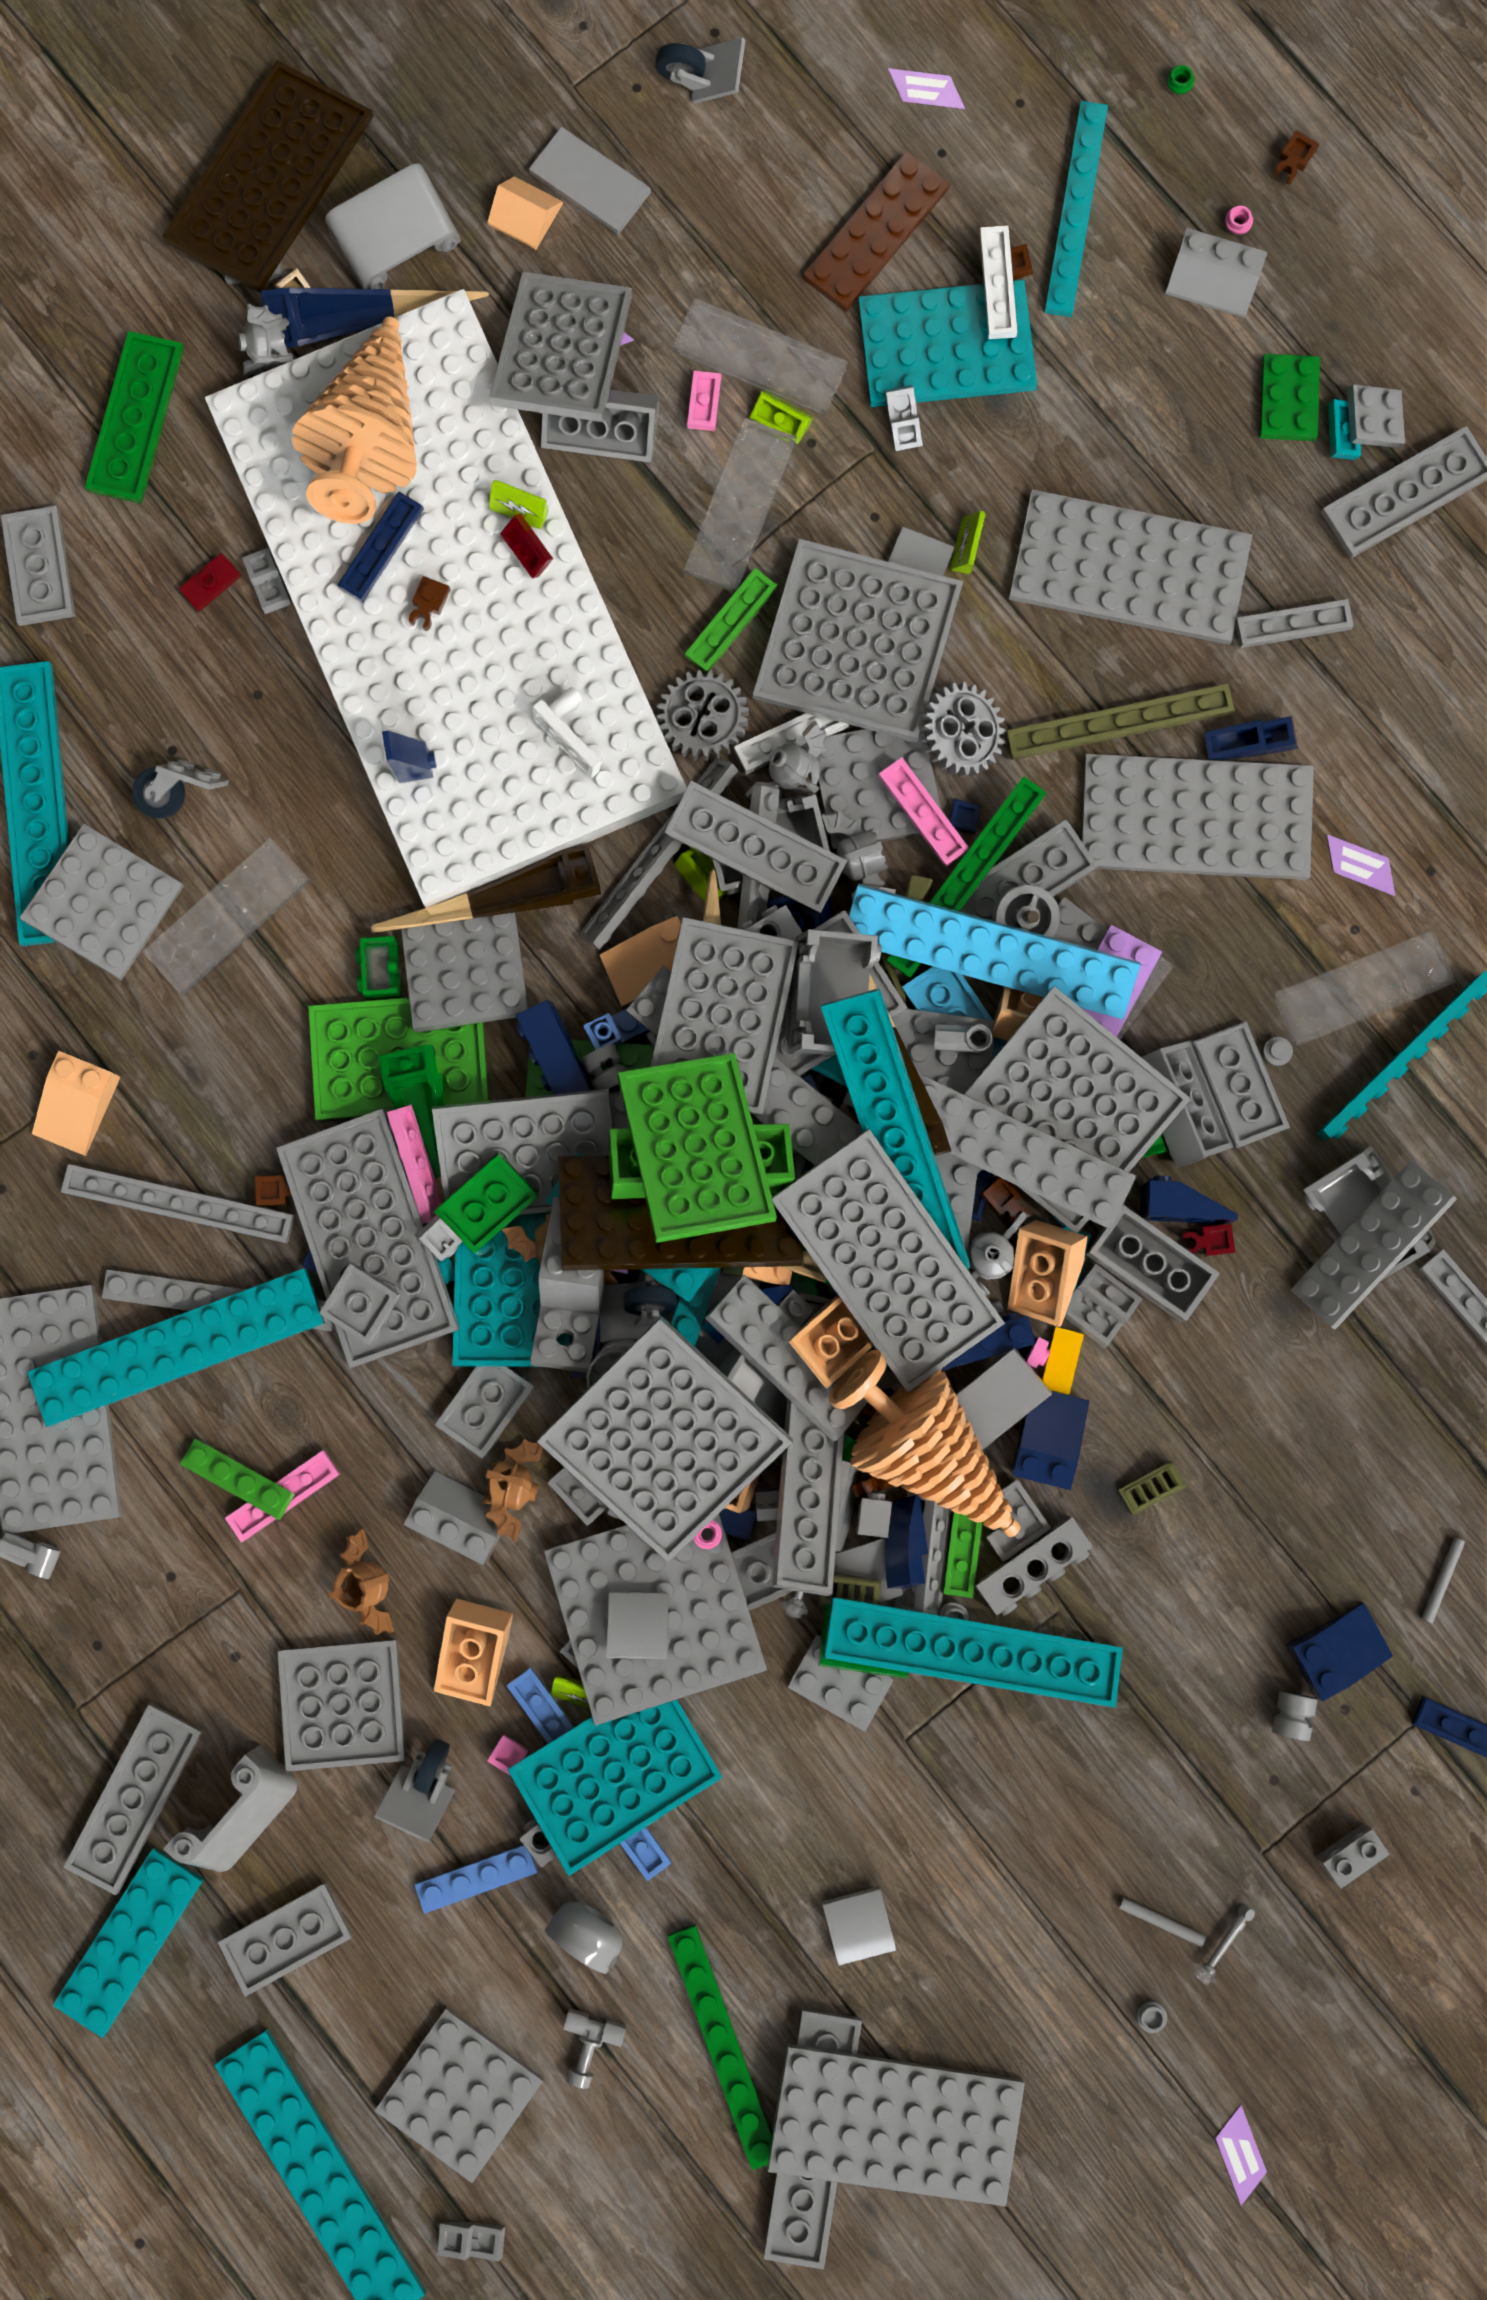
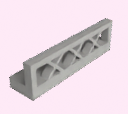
[895,1492,951,1615]

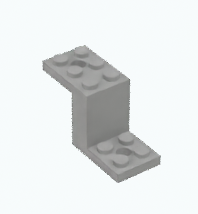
[531,1197,604,1373]

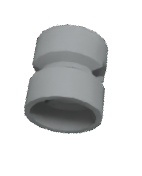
[581,1043,628,1092]
[1272,1690,1318,1741]

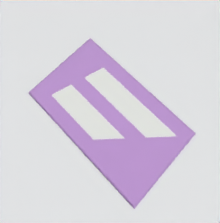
[888,68,965,109]
[1327,834,1395,896]
[1215,2105,1267,2206]

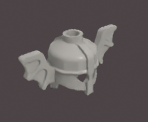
[238,304,293,379]
[745,721,827,800]
[821,811,888,901]
[967,1211,1028,1281]

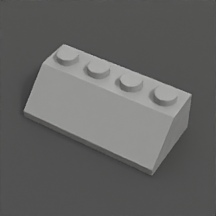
[541,389,660,463]
[1141,1041,1234,1168]

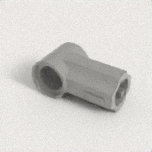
[934,1024,992,1055]
[0,1532,61,1579]

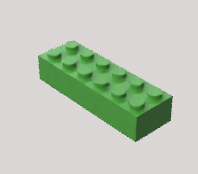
[608,1124,795,1199]

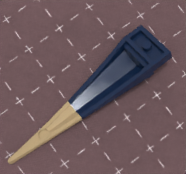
[261,287,490,348]

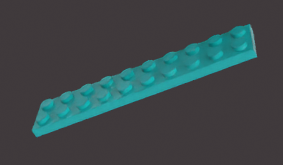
[0,661,70,947]
[821,988,971,1270]
[27,1268,326,1427]
[823,1597,1123,1708]
[214,2028,427,2300]

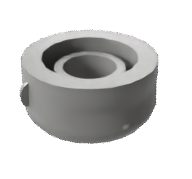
[545,1901,623,1974]

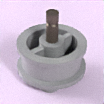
[992,885,1060,938]

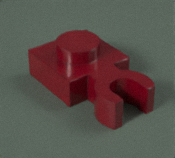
[1181,1224,1235,1257]

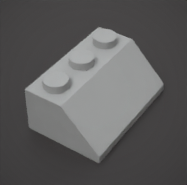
[1165,228,1267,318]
[404,1471,513,1565]

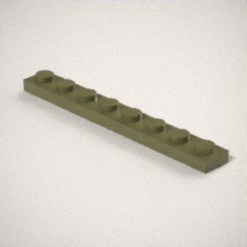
[1006,684,1235,760]

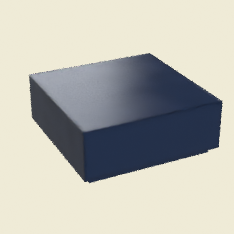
[949,799,982,835]

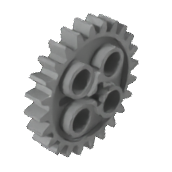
[657,670,749,761]
[919,682,1006,777]

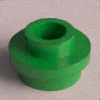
[1167,65,1195,94]

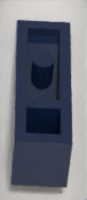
[382,731,437,783]

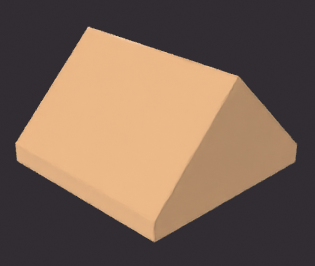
[487,176,563,250]

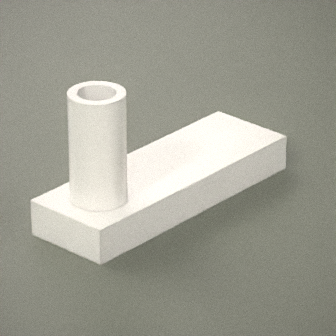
[532,687,601,778]

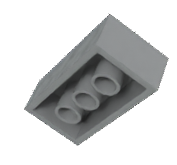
[1086,1205,1220,1323]

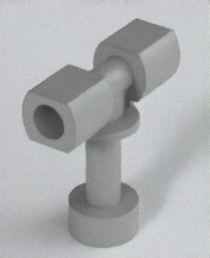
[563,2008,626,2089]

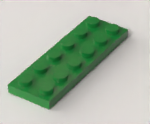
[85,331,184,504]

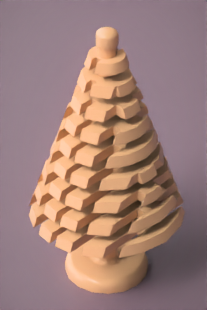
[291,316,417,524]
[828,1350,1021,1537]

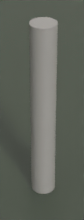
[1421,1537,1465,1624]
[1118,1897,1206,1947]

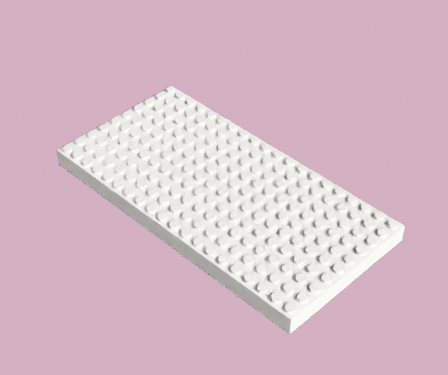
[205,289,687,908]

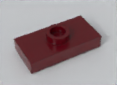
[500,514,553,579]
[179,553,241,612]

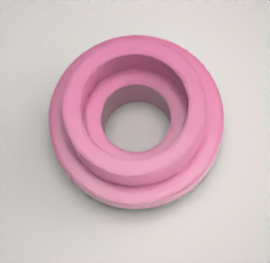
[1225,206,1253,235]
[693,1520,722,1549]

